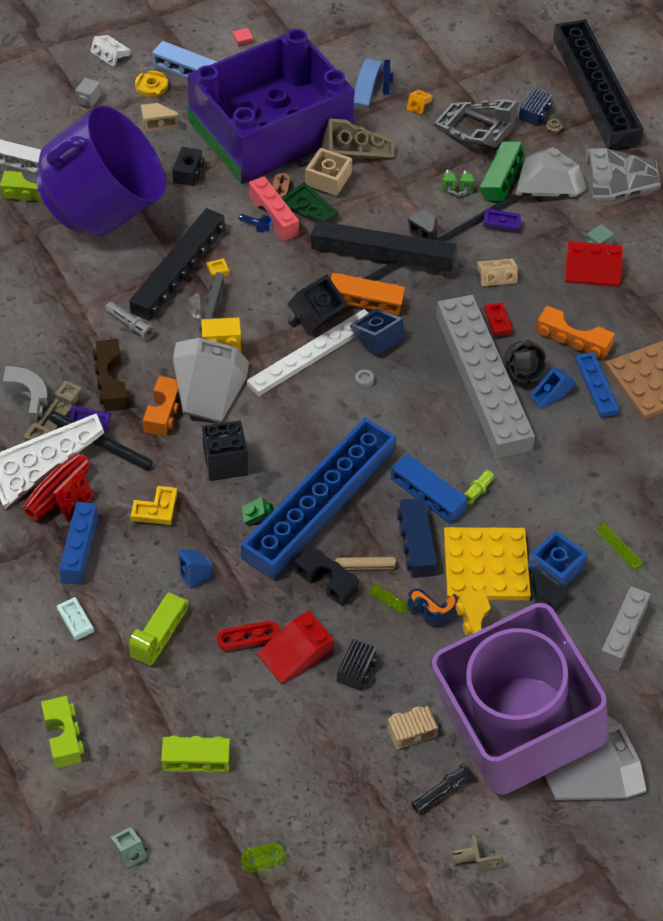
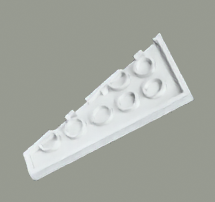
[0,414,104,509]

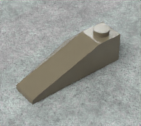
[322,119,394,158]

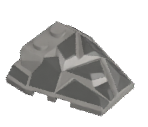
[585,148,661,201]

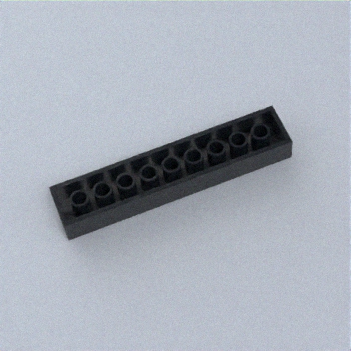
[553,19,644,150]

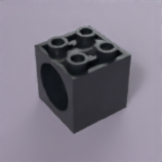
[287,274,348,334]
[202,420,248,481]

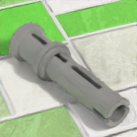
[105,301,155,341]

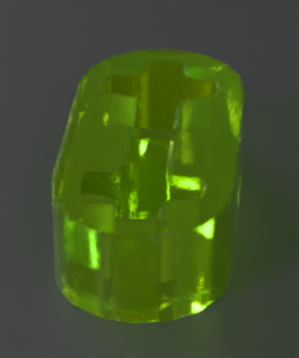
[241,843,284,872]

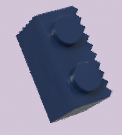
[519,88,553,126]

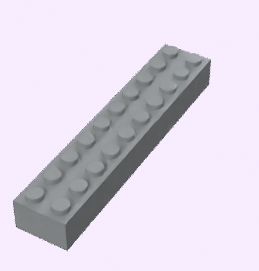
[436,295,535,459]

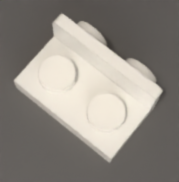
[90,35,131,66]

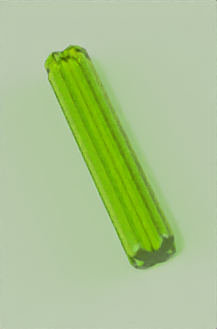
[597,523,643,570]

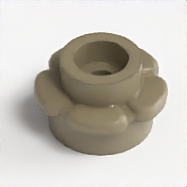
[546,119,563,135]

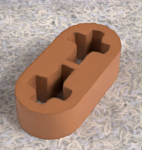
[273,173,290,198]

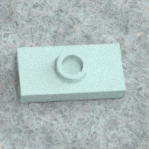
[56,597,94,641]

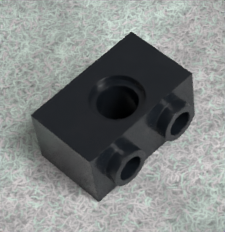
[172,146,205,186]

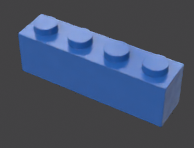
[391,454,467,524]
[59,502,99,585]

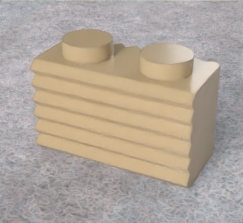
[387,706,439,749]

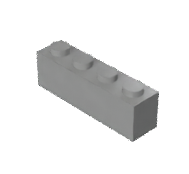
[598,586,650,671]

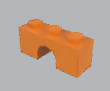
[143,376,180,436]

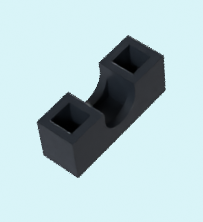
[295,546,359,606]

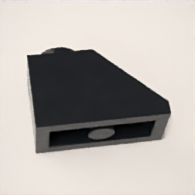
[408,209,438,240]
[532,566,569,612]

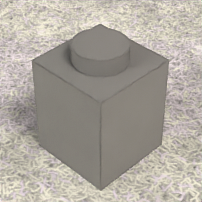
[75,78,101,108]

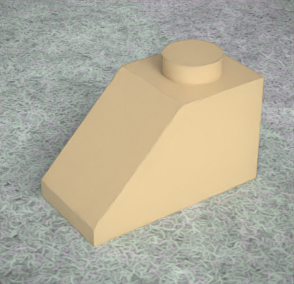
[141,103,179,132]

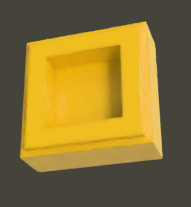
[207,258,230,279]

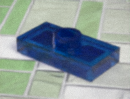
[383,60,393,95]

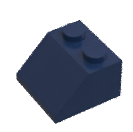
[350,308,406,355]

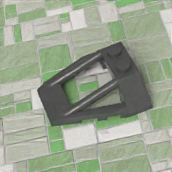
[434,99,518,148]

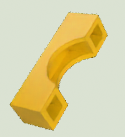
[456,589,491,635]

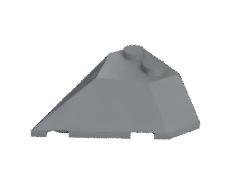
[515,147,587,197]

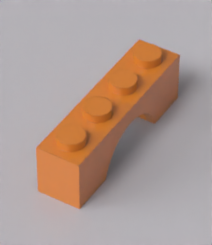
[535,306,615,360]

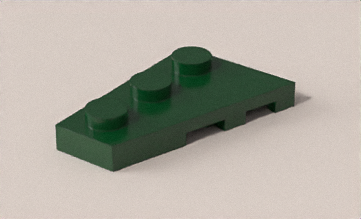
[282,182,339,223]

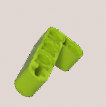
[129,592,189,666]

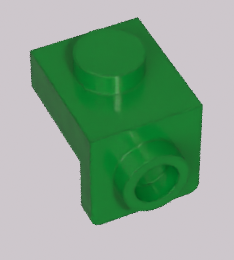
[242,497,275,526]

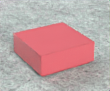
[232,28,254,46]

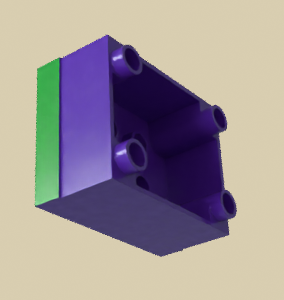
[187,29,355,184]

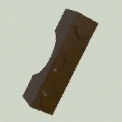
[92,339,128,412]

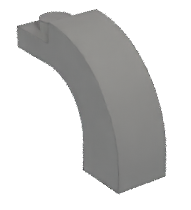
[3,366,49,425]

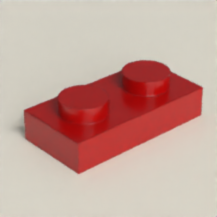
[484,302,513,337]

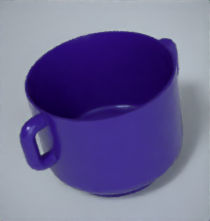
[36,105,166,236]

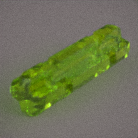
[369,583,407,613]

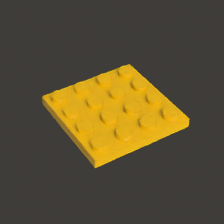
[444,527,531,601]

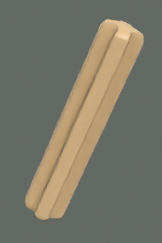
[335,557,396,570]

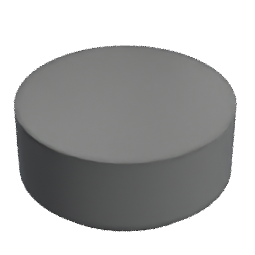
[355,370,374,389]

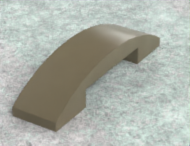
[23,380,82,441]

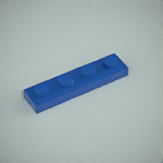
[575,352,619,418]

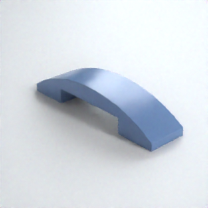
[354,59,383,107]

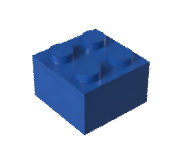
[528,530,588,586]

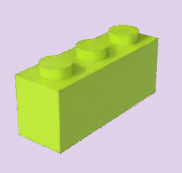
[161,735,230,773]

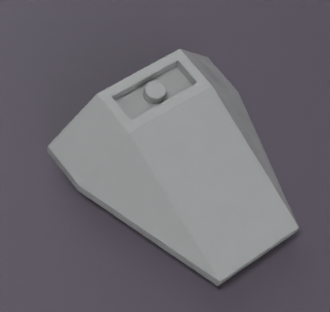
[172,338,249,423]
[544,716,646,800]

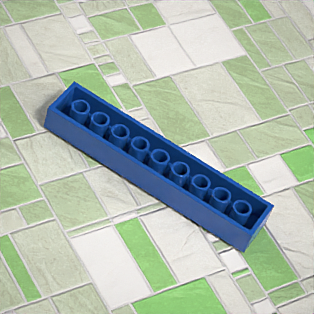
[241,417,396,579]

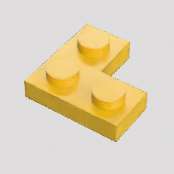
[130,486,178,525]

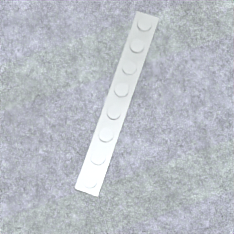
[247,309,368,396]

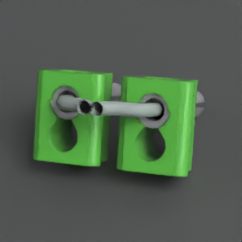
[441,170,474,197]

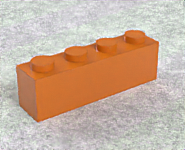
[331,272,405,315]

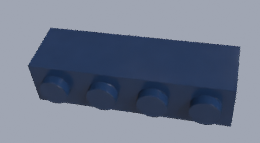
[396,498,437,578]

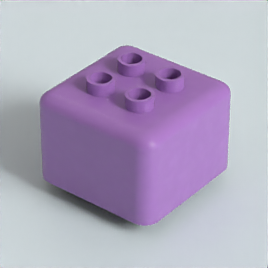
[432,603,609,795]

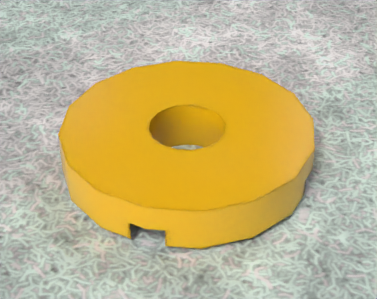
[135,71,169,98]

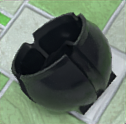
[503,340,547,384]

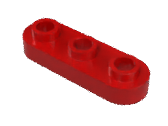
[217,621,280,651]

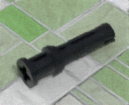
[411,763,474,815]

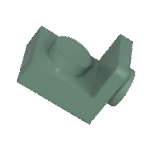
[111,827,147,868]

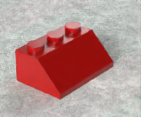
[565,241,623,287]

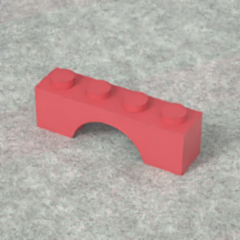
[249,176,299,242]

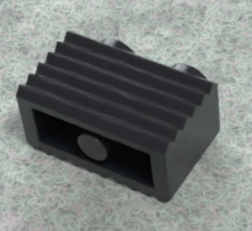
[337,639,379,690]

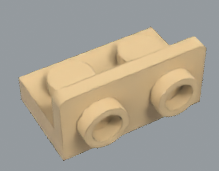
[477,259,517,286]

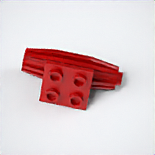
[22,454,94,522]

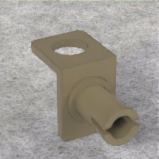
[452,834,505,872]

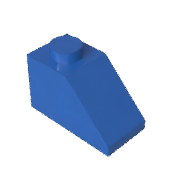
[529,367,576,409]
[178,549,213,589]

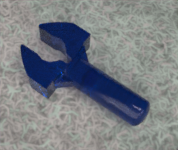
[239,214,272,233]

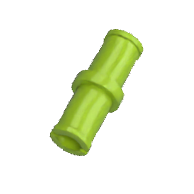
[464,470,495,504]

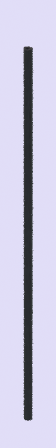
[288,193,527,327]

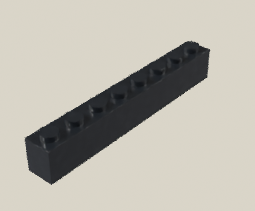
[129,208,226,321]
[311,221,457,272]

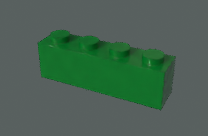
[480,142,525,201]

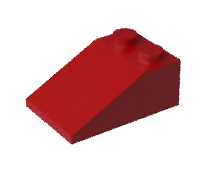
[257,610,334,685]

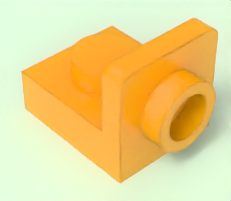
[406,90,433,115]

